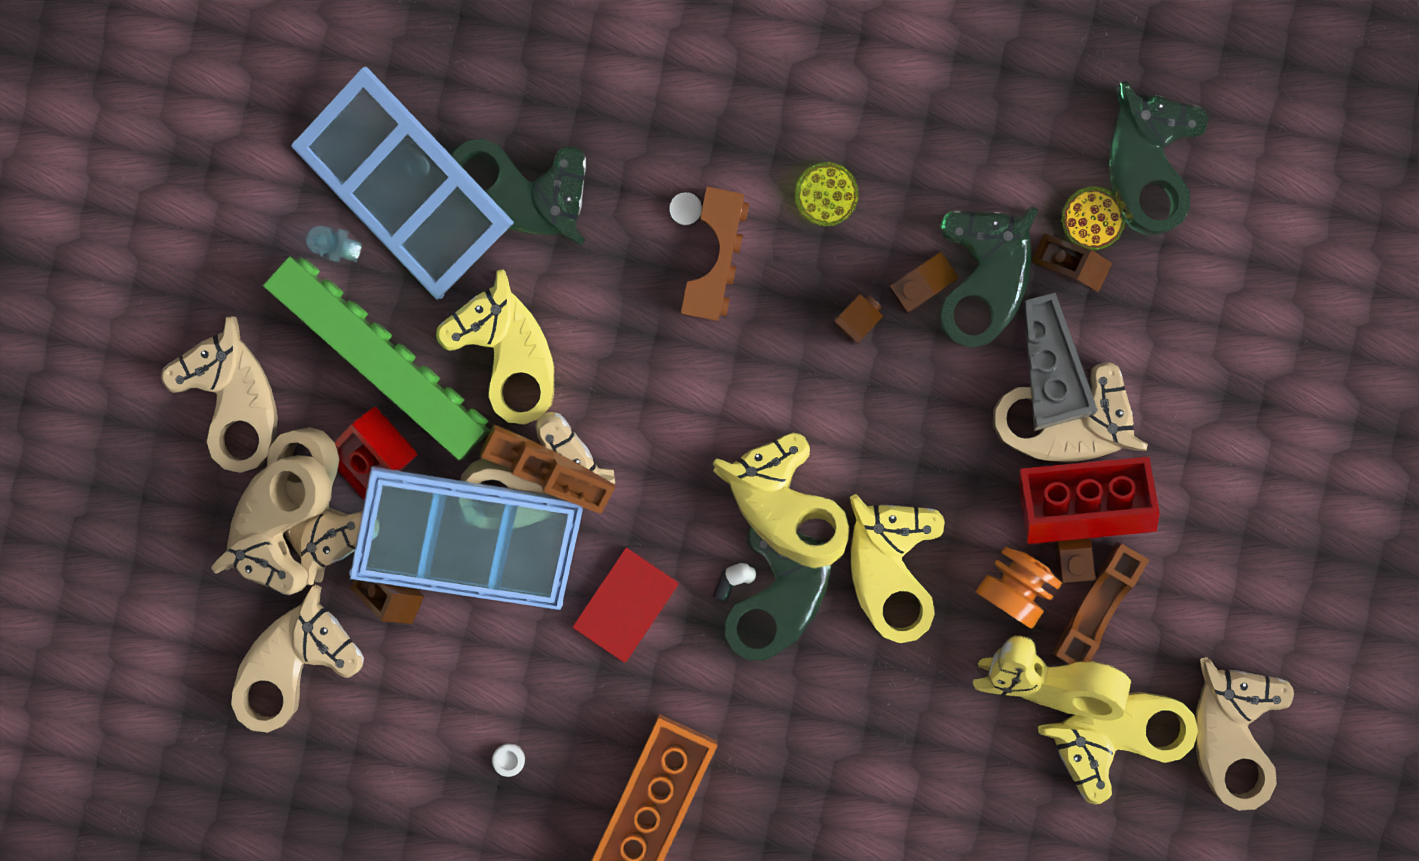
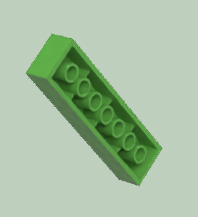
[263,256,490,460]

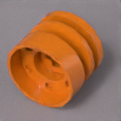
[975,546,1062,629]

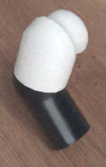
[713,563,756,602]

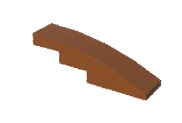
[480,425,615,514]

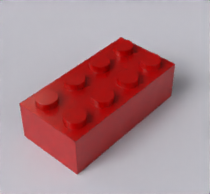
[1019,457,1160,544]

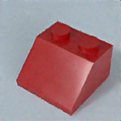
[334,406,418,501]

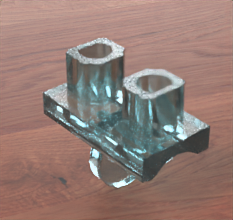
[306,226,362,263]

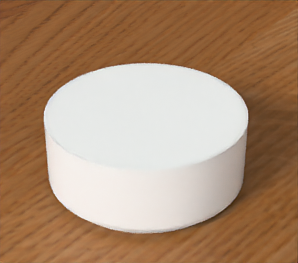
[670,192,702,225]
[492,743,525,777]

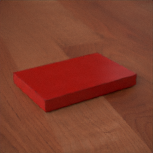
[572,547,679,663]

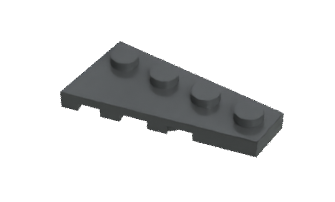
[1023,293,1098,431]

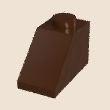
[1031,233,1112,292]
[888,252,959,314]
[832,294,883,345]
[1055,538,1095,583]
[350,561,424,624]

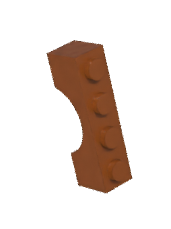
[681,186,750,322]
[1051,542,1149,664]

